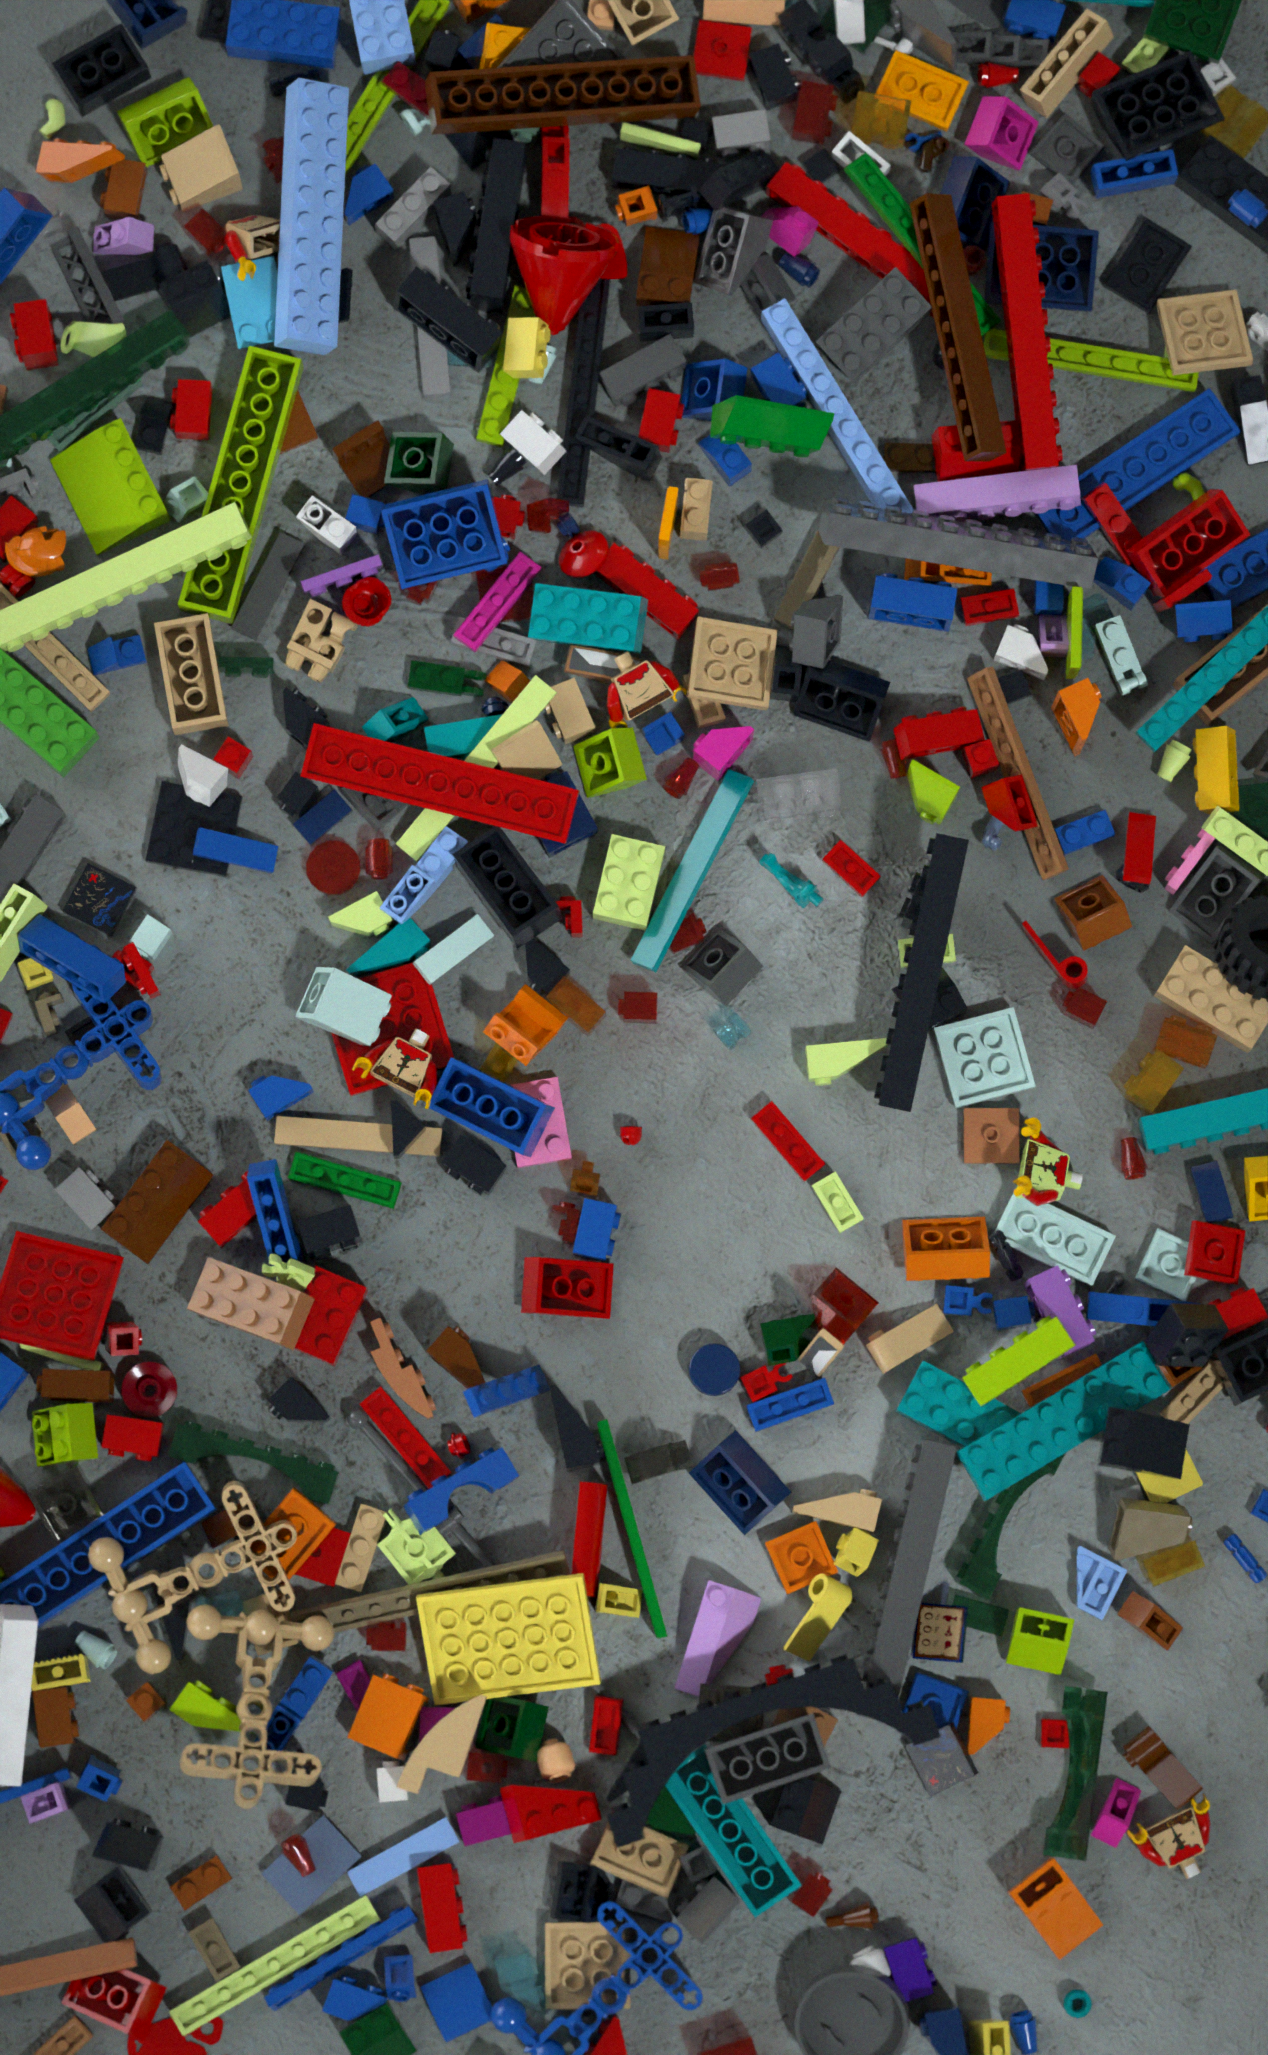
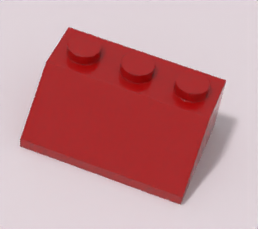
[931,420,1021,482]

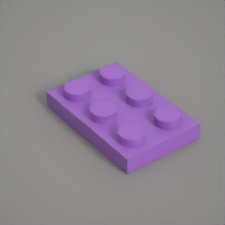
[301,554,382,597]

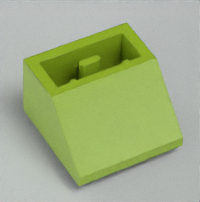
[31,1403,98,1467]
[1006,1607,1074,1675]

